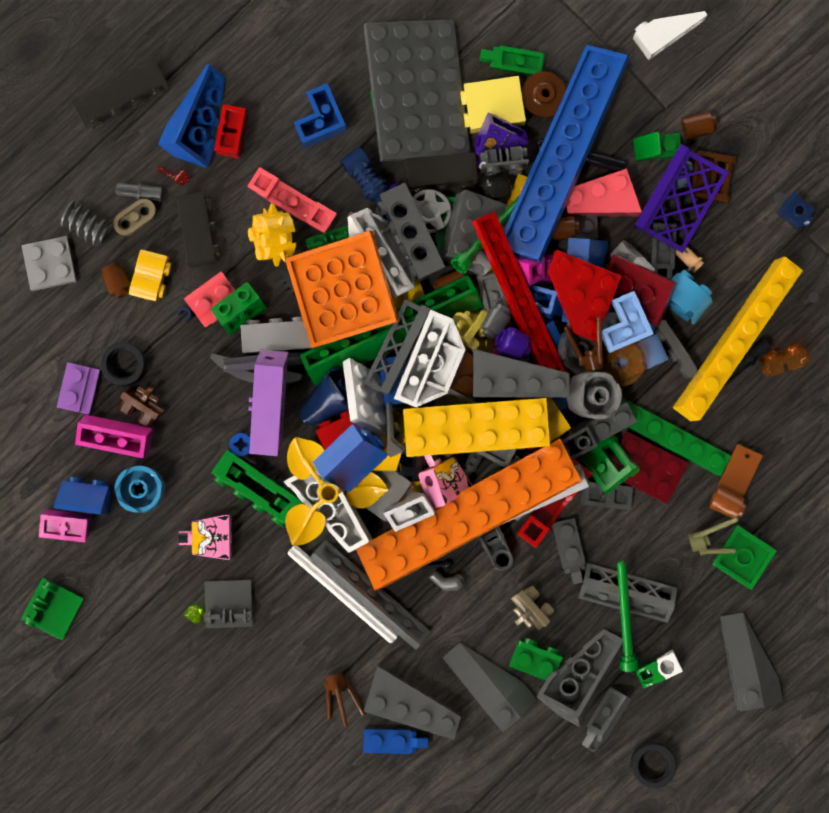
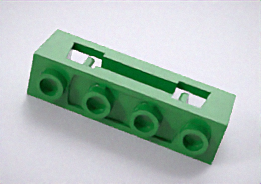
[211,450,305,527]

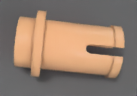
[675,246,704,273]

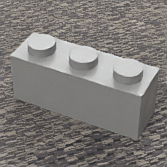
[241,317,313,355]

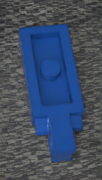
[363,728,428,754]

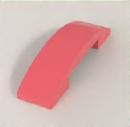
[247,167,337,234]

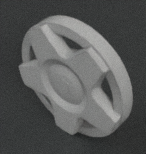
[413,190,451,233]

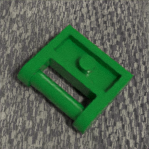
[580,434,640,495]

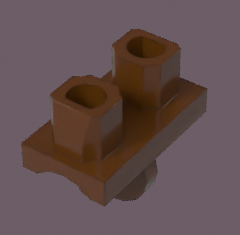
[120,386,165,427]

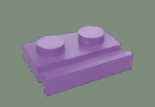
[57,362,101,415]

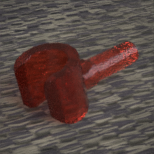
[157,166,190,186]

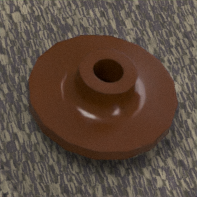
[521,71,566,118]

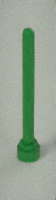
[451,196,519,274]
[617,561,639,672]

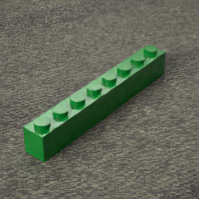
[300,275,483,387]

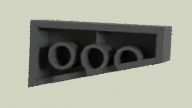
[473,349,569,397]
[364,664,461,740]

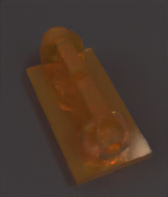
[758,344,809,377]

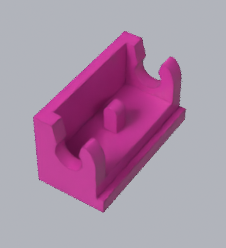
[39,509,92,542]

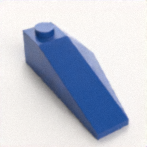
[158,64,225,168]

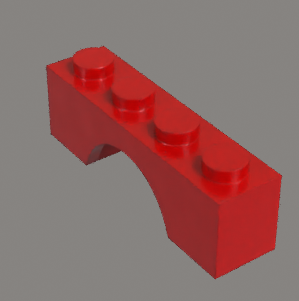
[515,459,593,548]

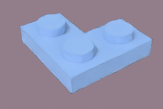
[602,291,654,354]

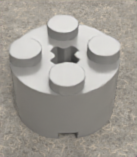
[567,371,622,420]

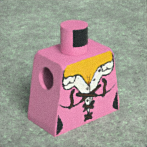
[419,455,472,508]
[178,515,232,560]

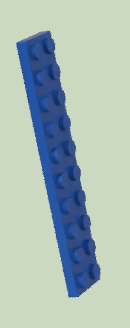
[504,45,630,263]

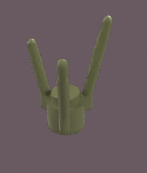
[688,517,739,556]

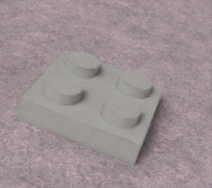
[21,236,77,291]

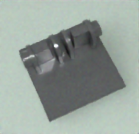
[480,146,529,178]
[204,580,253,628]

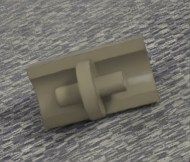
[511,586,554,630]

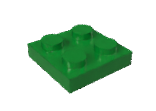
[711,525,777,590]

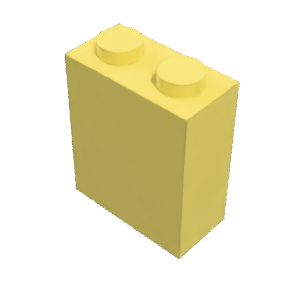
[460,76,526,134]

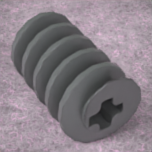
[61,200,114,247]

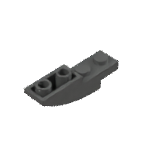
[550,400,636,460]

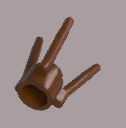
[564,317,604,371]
[324,672,366,727]

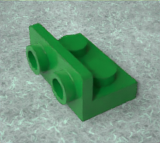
[211,282,267,335]
[509,638,563,680]

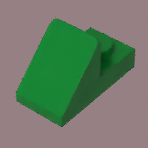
[633,132,681,162]

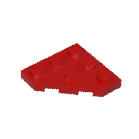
[547,250,622,342]

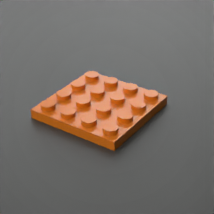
[285,231,399,348]

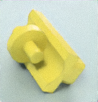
[453,310,488,353]

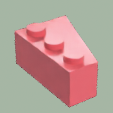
[564,169,642,217]

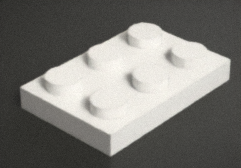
[343,358,387,437]

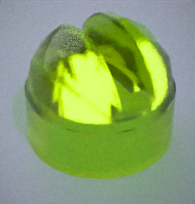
[183,605,204,625]

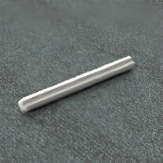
[288,546,398,643]

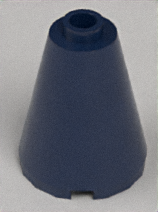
[300,366,349,426]

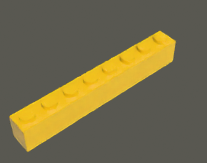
[673,257,803,421]

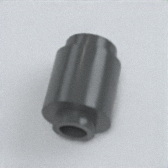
[480,303,512,340]

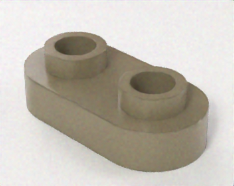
[113,199,157,236]

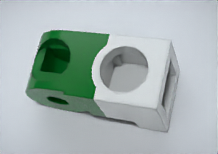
[635,650,683,688]

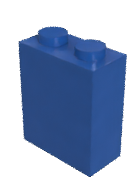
[312,424,389,492]

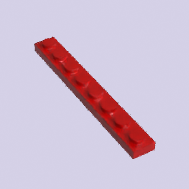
[472,211,570,384]

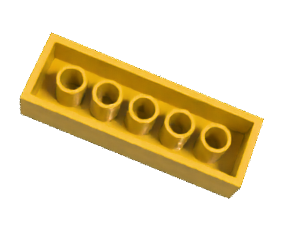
[403,398,550,457]

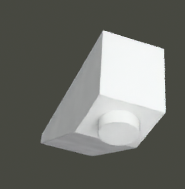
[633,11,707,60]

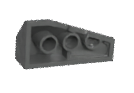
[719,612,783,711]
[537,629,623,727]
[442,643,537,732]

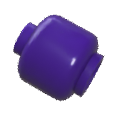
[495,327,531,360]

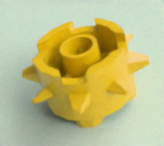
[248,203,296,267]

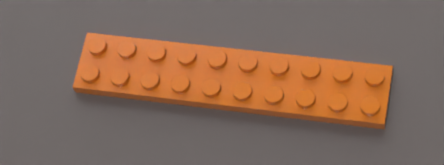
[356,439,582,591]

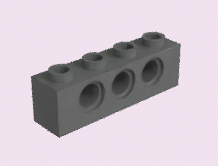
[378,183,445,282]

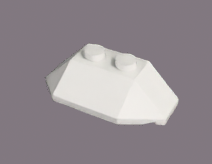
[348,208,415,297]
[394,310,465,407]

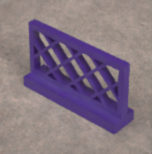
[634,144,729,253]

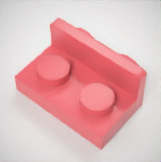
[184,272,235,327]

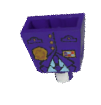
[474,112,529,169]

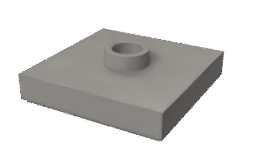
[367,471,414,522]

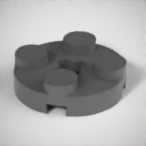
[558,330,593,375]

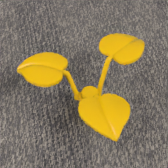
[285,437,388,546]

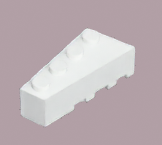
[284,471,373,553]

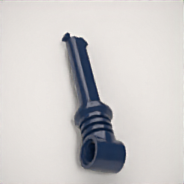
[340,147,427,260]

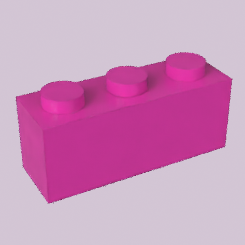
[75,415,153,458]

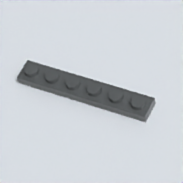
[310,540,431,650]

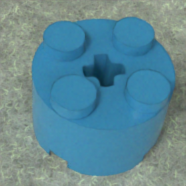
[668,270,713,324]
[115,466,165,513]

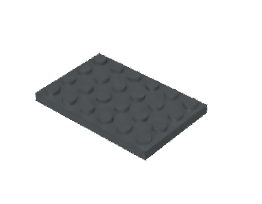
[363,19,470,162]

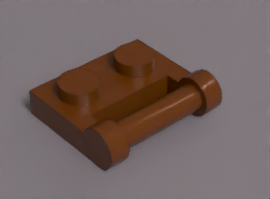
[689,150,737,204]

